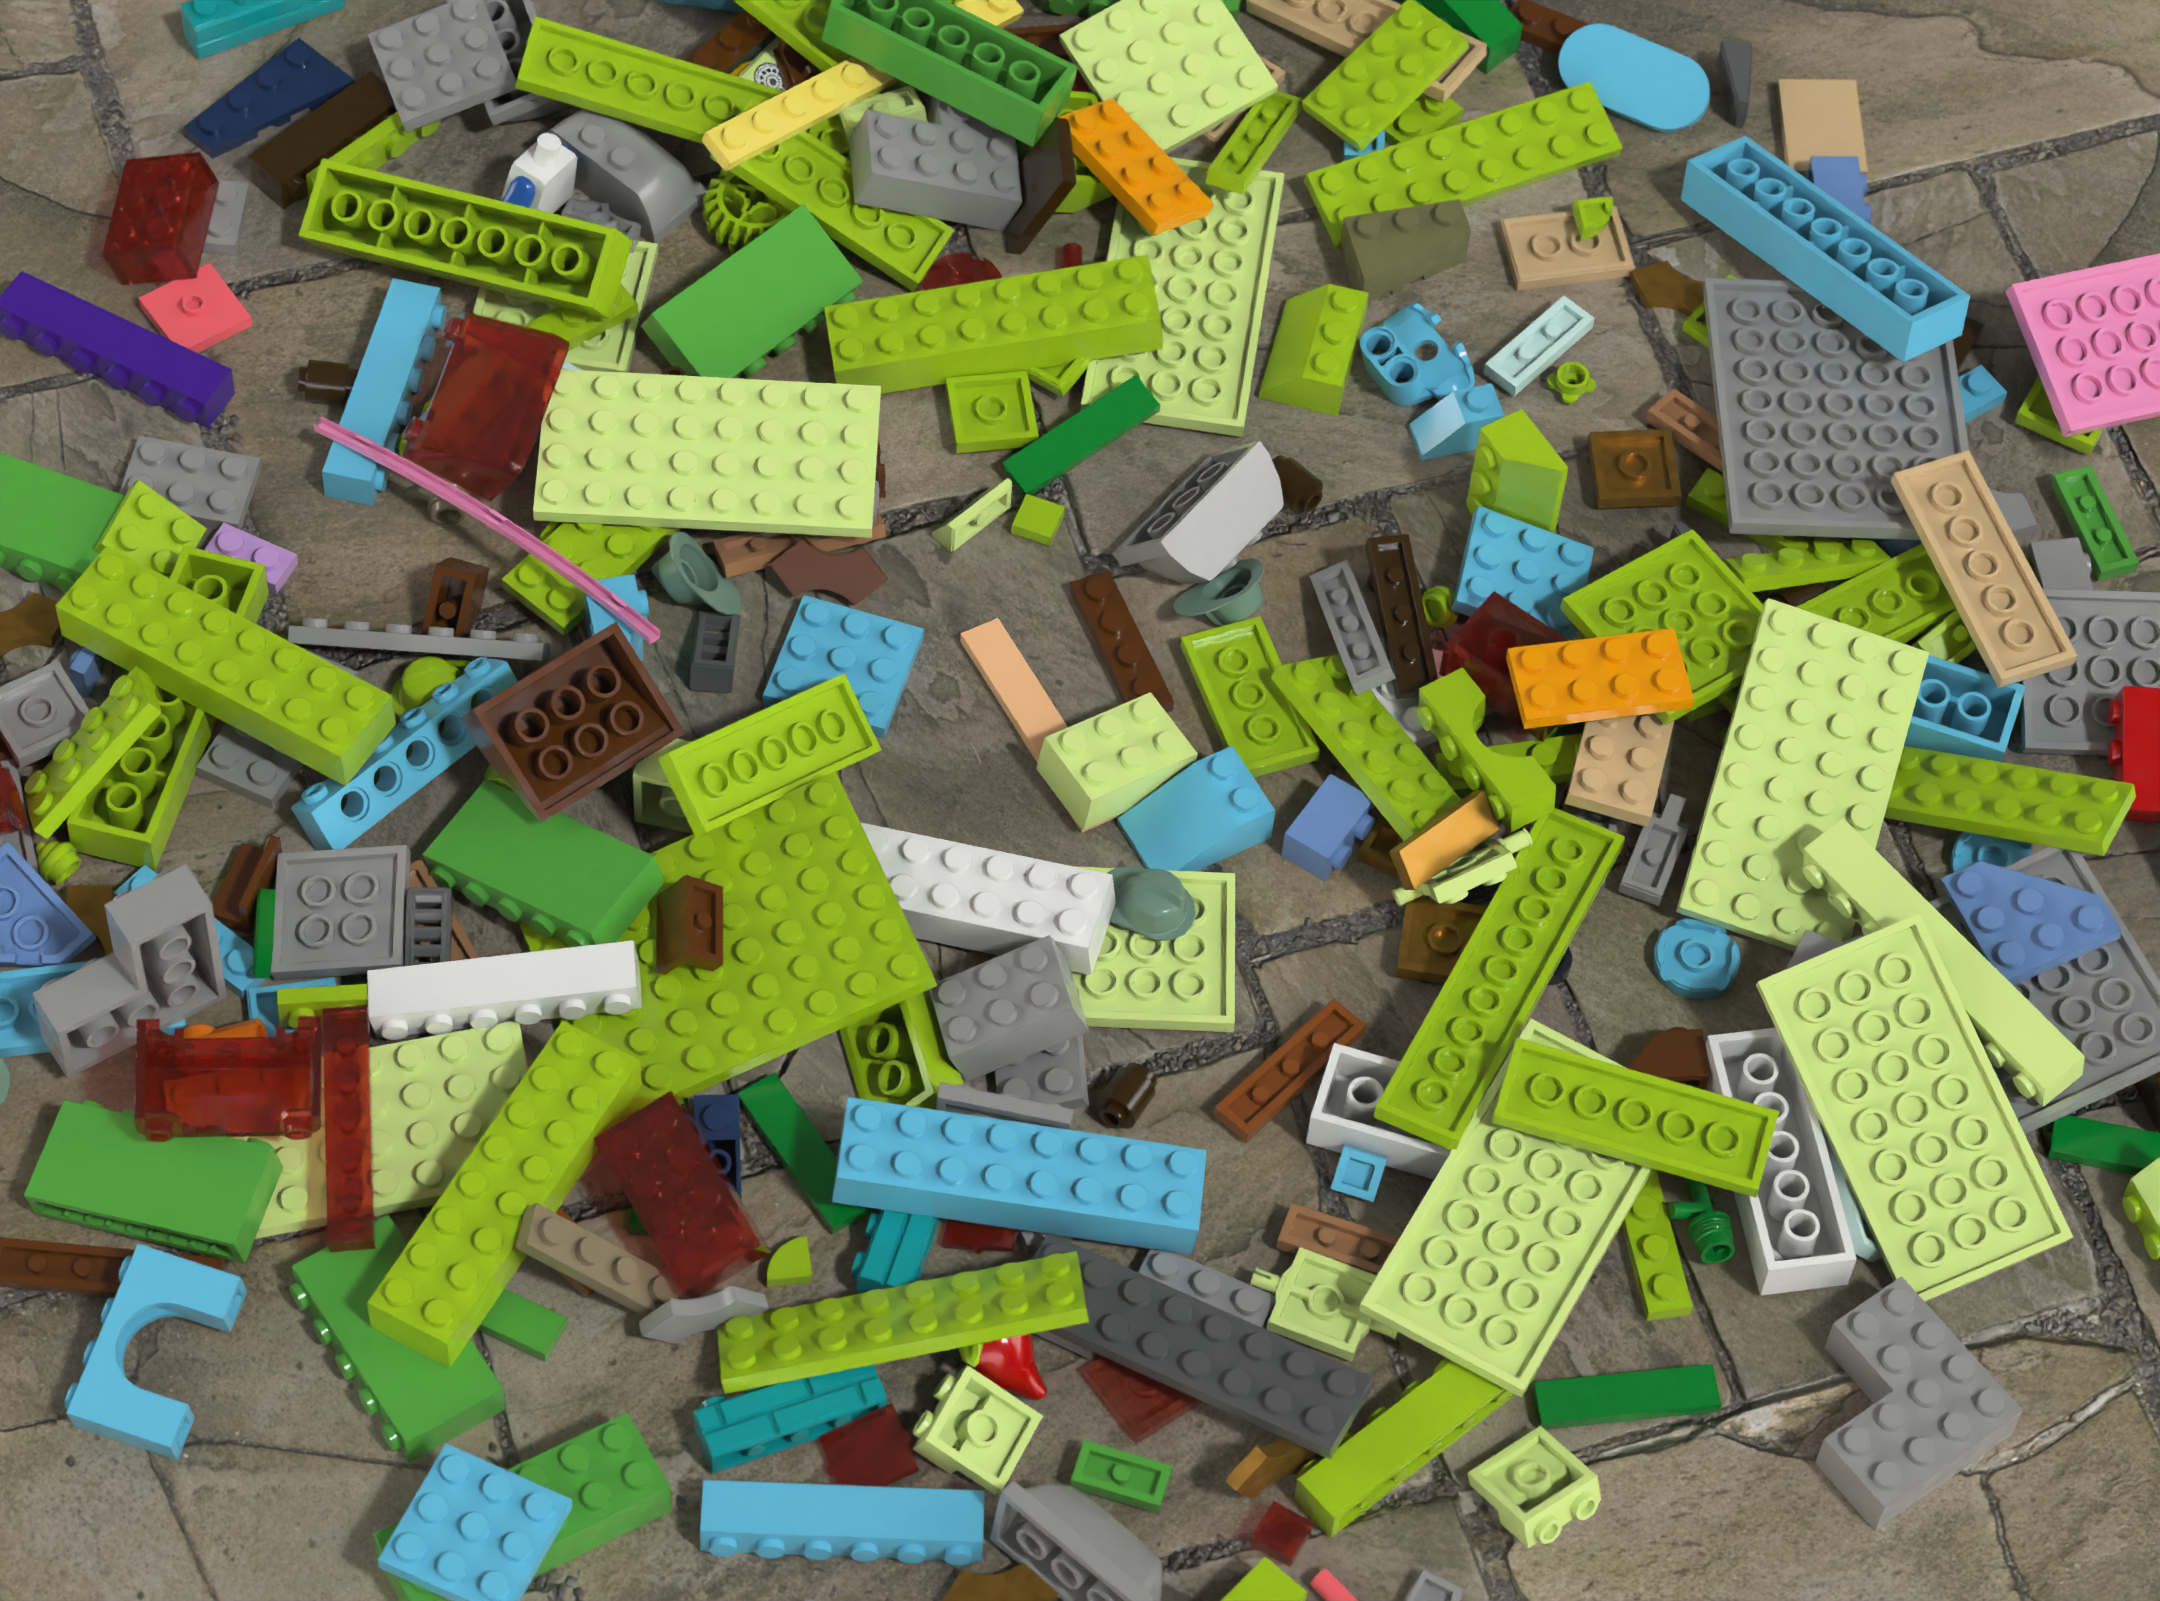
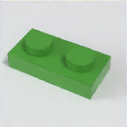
[1070,1440,1173,1514]

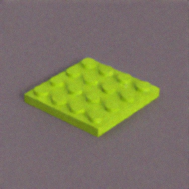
[1560,529,1763,725]

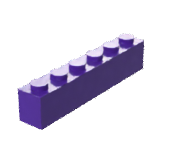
[0,271,235,428]

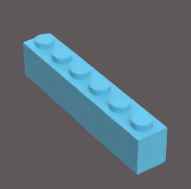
[322,278,447,506]
[700,1480,985,1566]

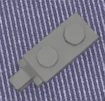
[1618,794,1689,906]

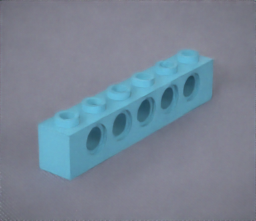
[290,657,518,850]

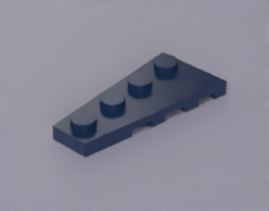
[183,38,355,159]

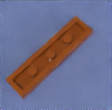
[1213,998,1366,1143]

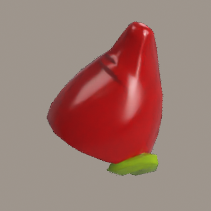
[958,1334,1047,1400]

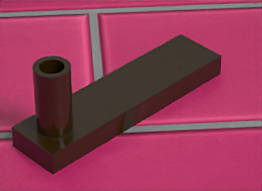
[1365,534,1438,699]

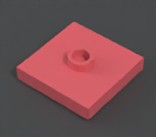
[138,263,253,353]

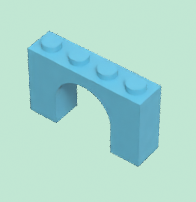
[65,1244,248,1460]

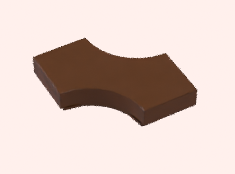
[769,537,888,605]

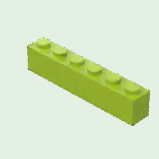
[1294,1358,1537,1538]

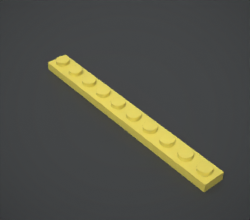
[701,0,1024,172]

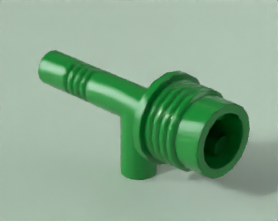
[1668,1177,1735,1264]

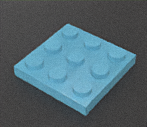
[1451,505,1594,644]
[763,595,924,738]
[378,1443,573,1601]

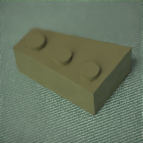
[1340,199,1471,307]

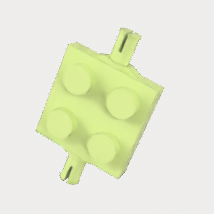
[1392,828,1533,907]
[1250,1247,1398,1362]

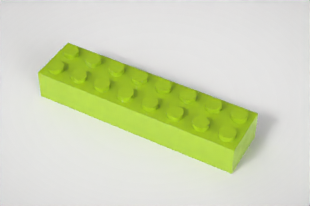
[299,158,633,319]
[824,255,1163,394]
[66,545,269,871]
[55,546,396,786]
[367,1020,642,1369]

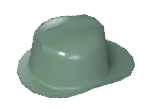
[652,532,742,615]
[1173,558,1265,626]
[1107,866,1196,941]

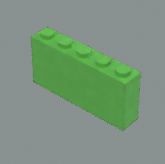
[641,204,864,379]
[0,452,125,593]
[422,779,665,947]
[24,1100,283,1264]
[289,1214,505,1463]

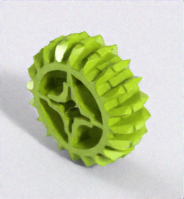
[703,169,792,255]

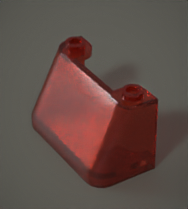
[402,311,570,502]
[134,1017,323,1142]

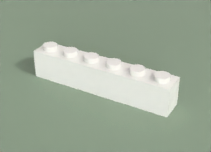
[367,940,642,1040]

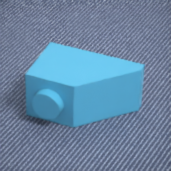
[1409,383,1505,461]

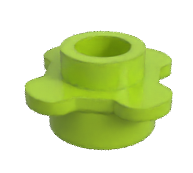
[1547,362,1596,404]

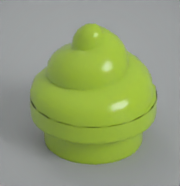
[1422,585,1459,628]
[36,840,82,885]

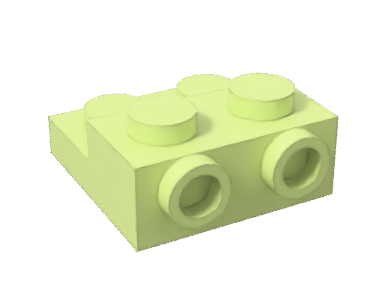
[912,1365,1043,1495]
[1467,1426,1601,1548]

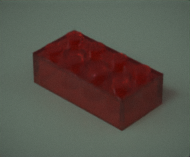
[593,1091,771,1299]

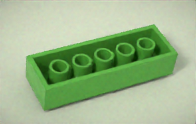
[822,0,1078,147]
[373,1412,671,1601]

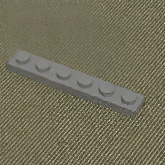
[288,618,550,661]

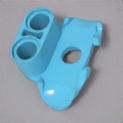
[1360,303,1475,406]

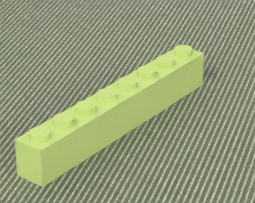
[1803,818,2085,1107]

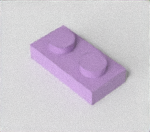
[204,522,298,595]

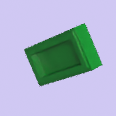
[252,888,276,978]

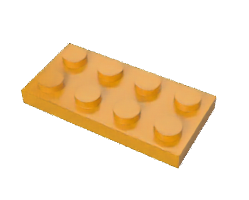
[1059,98,1214,236]
[1506,628,1694,729]

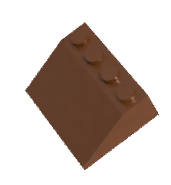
[460,622,685,823]

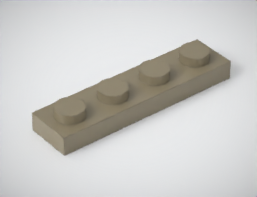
[516,1203,681,1317]

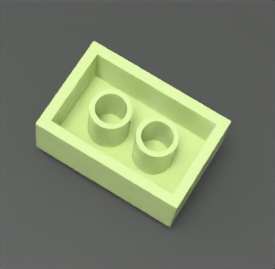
[1036,692,1198,831]

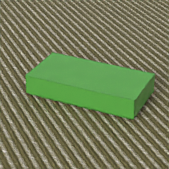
[477,1289,568,1362]

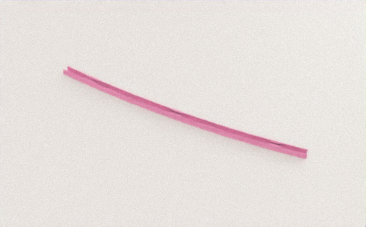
[313,416,660,644]

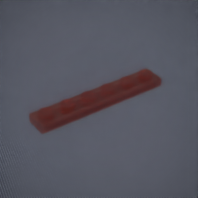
[322,1005,376,1253]

